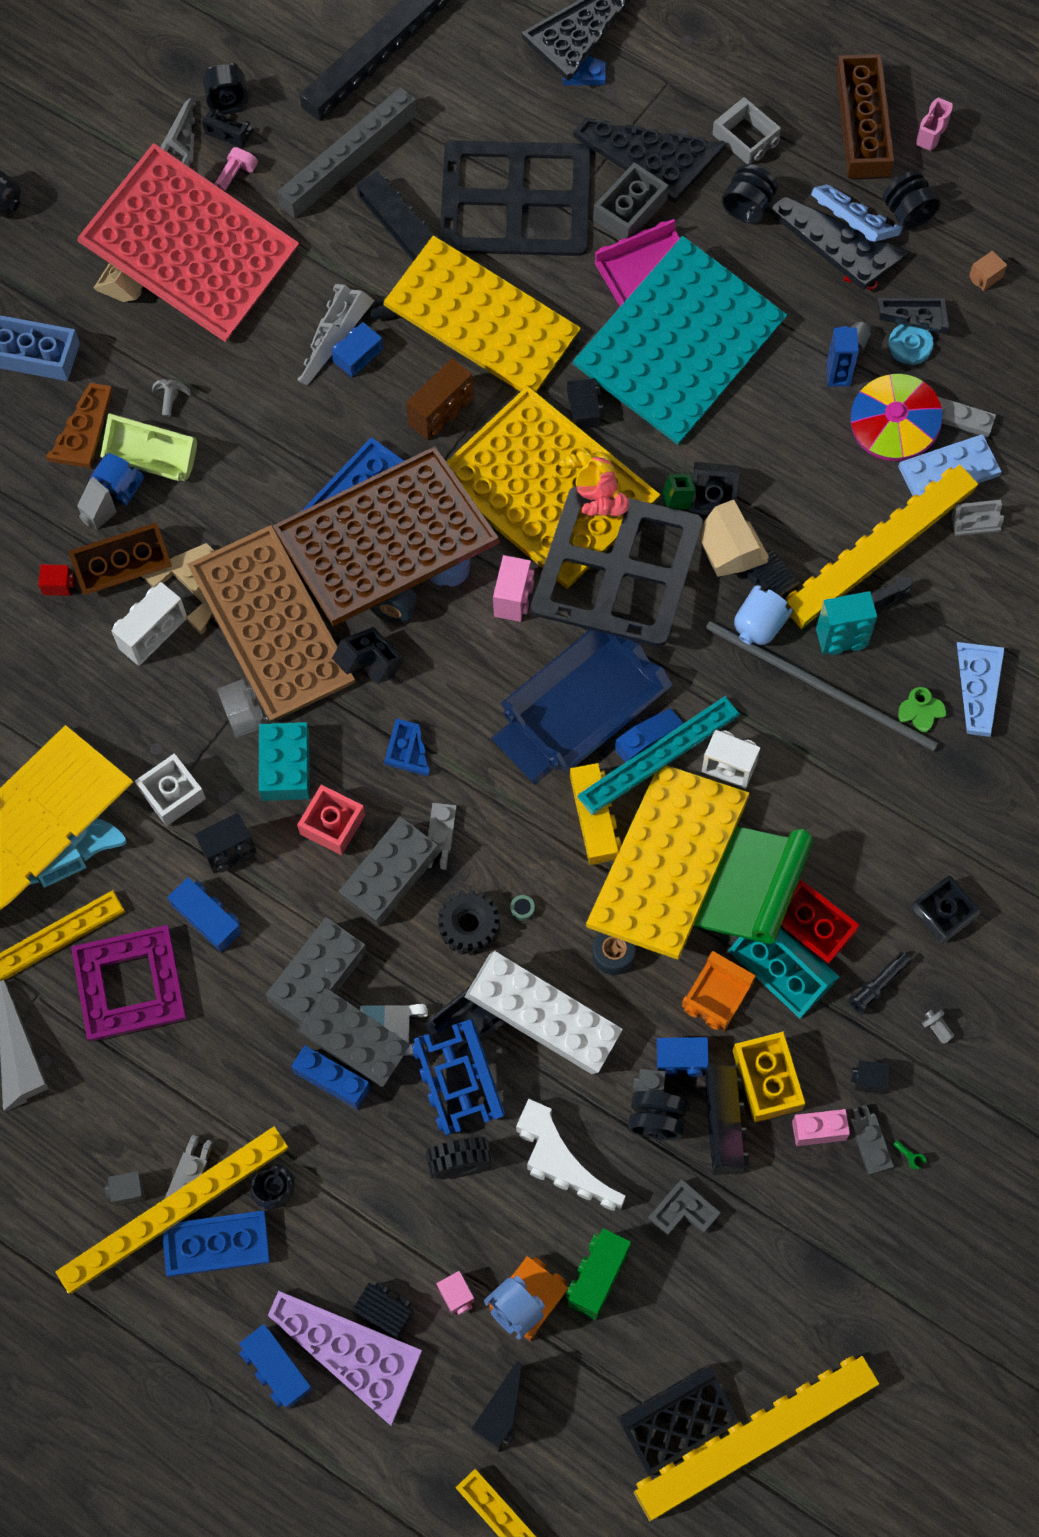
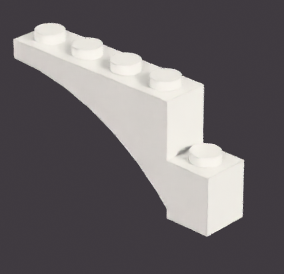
[516,1099,625,1211]

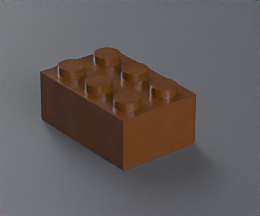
[406,358,473,440]

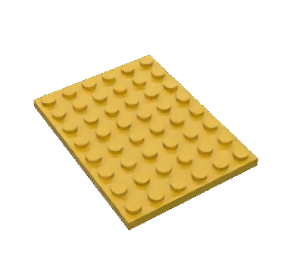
[446,386,660,589]

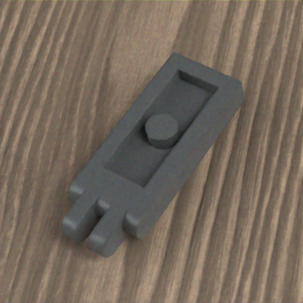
[850,1104,894,1176]

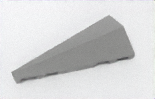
[160,98,196,168]
[297,284,375,386]
[0,980,49,1112]

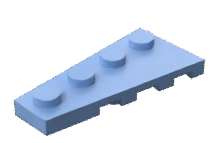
[811,185,902,242]
[957,642,1004,737]

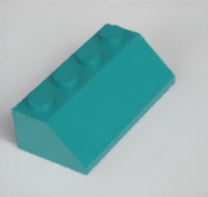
[728,927,839,1019]

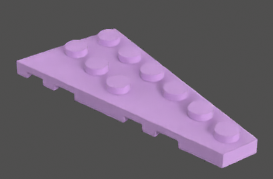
[268,1291,422,1427]

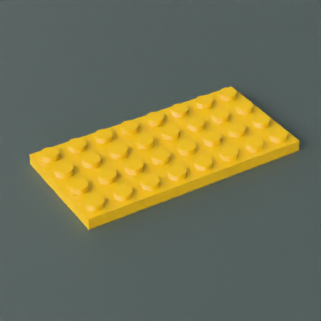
[384,236,581,393]
[586,765,749,960]

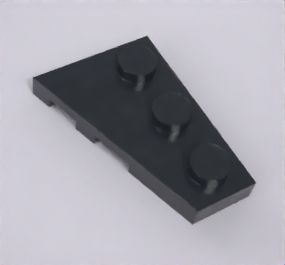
[877,298,949,335]

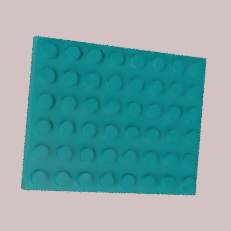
[573,235,787,445]

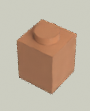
[969,250,1007,291]

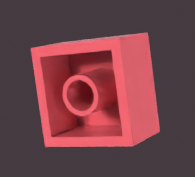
[297,785,365,855]

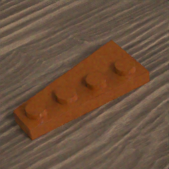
[46,383,113,468]

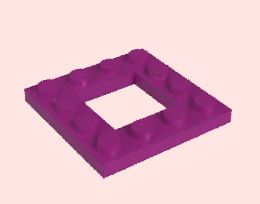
[71,925,187,1042]

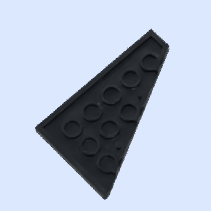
[521,0,630,81]
[573,117,726,203]

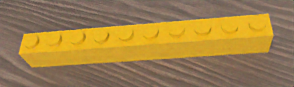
[785,464,978,629]
[634,1356,879,1522]

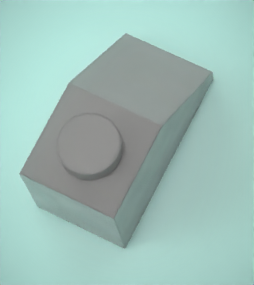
[77,477,117,530]

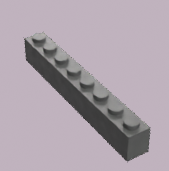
[277,87,417,219]

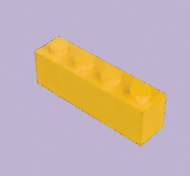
[570,763,621,865]

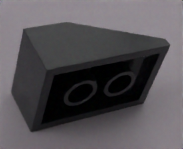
[471,1361,522,1452]

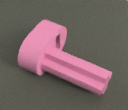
[214,147,258,191]

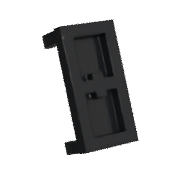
[202,108,253,148]

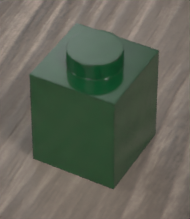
[662,474,696,510]

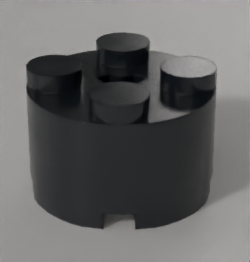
[203,63,249,114]

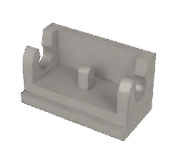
[951,500,1004,536]

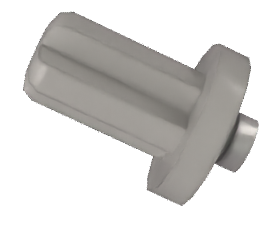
[922,1009,954,1044]

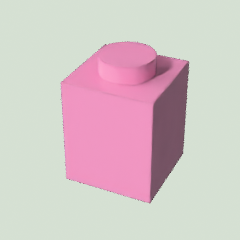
[436,1271,475,1315]

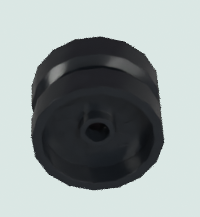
[628,1091,687,1140]

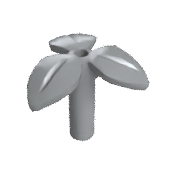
[152,379,191,417]

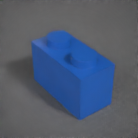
[331,322,383,377]
[656,1037,708,1077]

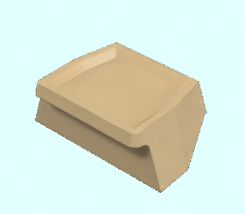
[699,500,769,577]

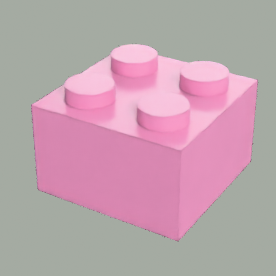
[493,555,534,622]

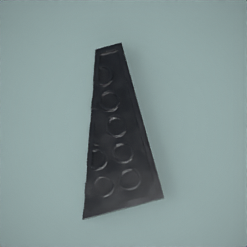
[769,197,909,290]

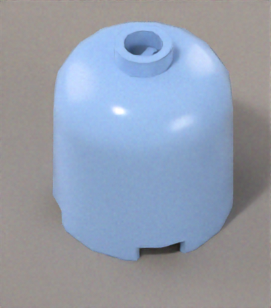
[734,585,793,645]

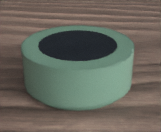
[510,895,535,921]

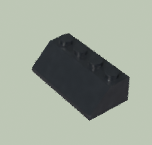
[704,1064,749,1175]

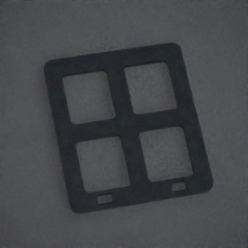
[440,140,590,256]
[531,486,702,646]

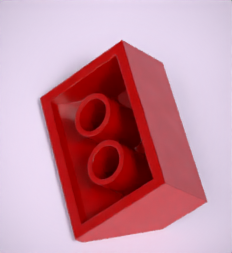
[781,879,859,964]

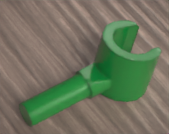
[893,1140,926,1170]

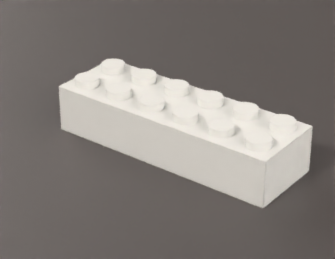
[465,951,623,1074]

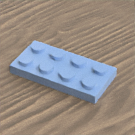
[898,434,1001,496]

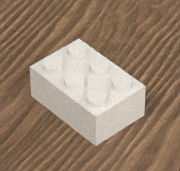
[111,582,187,666]

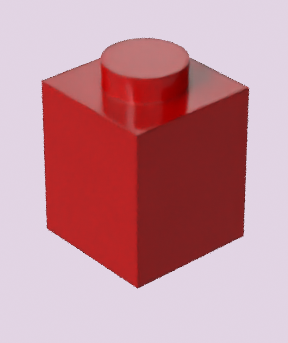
[38,564,75,596]

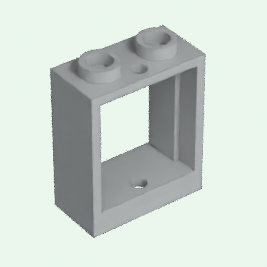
[712,97,781,164]

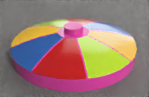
[851,374,942,461]

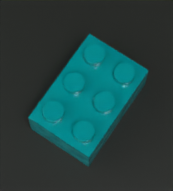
[816,591,877,655]
[259,722,310,801]

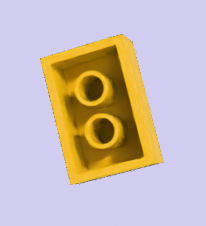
[733,1032,805,1123]

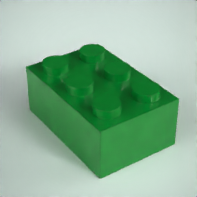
[566,1228,631,1320]

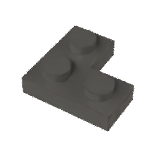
[648,1179,720,1236]

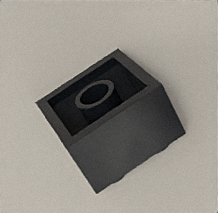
[689,462,739,515]

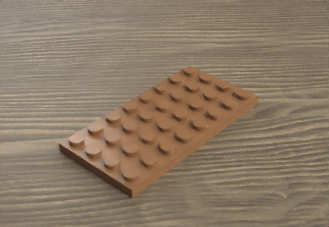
[188,525,355,723]

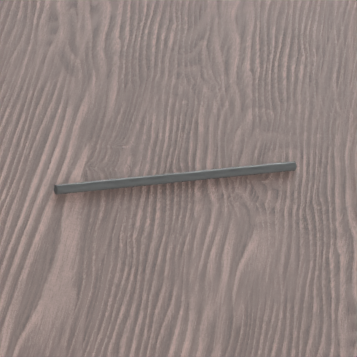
[706,621,938,751]

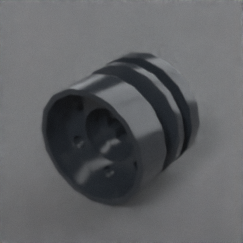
[721,164,778,224]
[882,170,941,230]

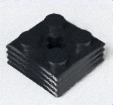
[911,875,981,944]

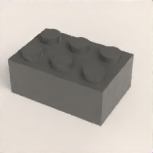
[593,163,668,239]

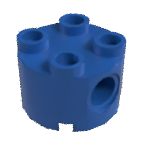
[89,453,144,505]

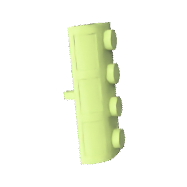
[101,413,197,481]

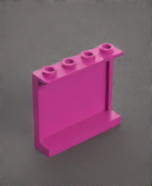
[595,219,680,306]

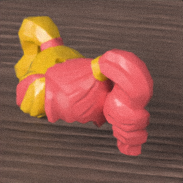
[559,451,629,516]

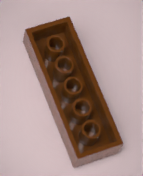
[836,54,894,178]

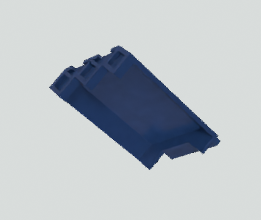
[490,630,672,785]

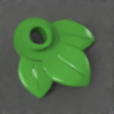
[898,687,946,733]

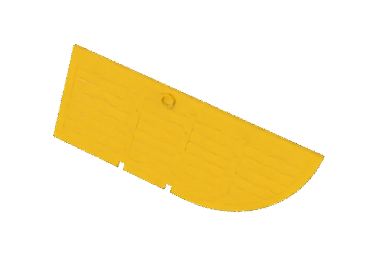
[0,725,133,910]

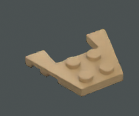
[142,543,214,635]

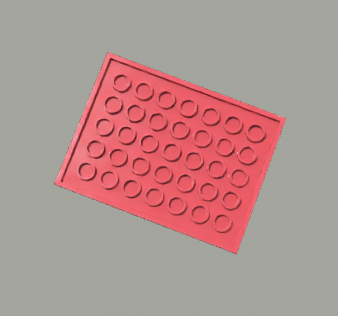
[78,143,299,342]

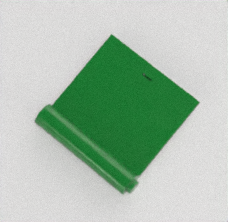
[693,826,814,944]

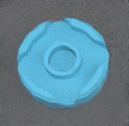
[888,324,933,365]

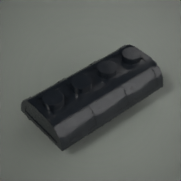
[424,986,505,1059]

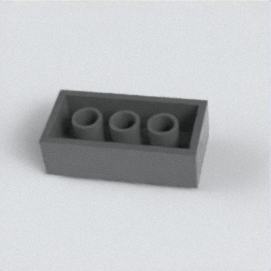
[338,817,440,927]
[265,917,367,1025]
[296,989,410,1087]

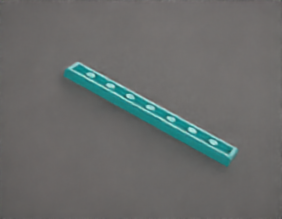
[577,696,740,815]

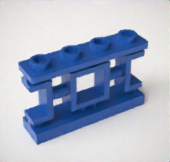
[412,1019,505,1136]

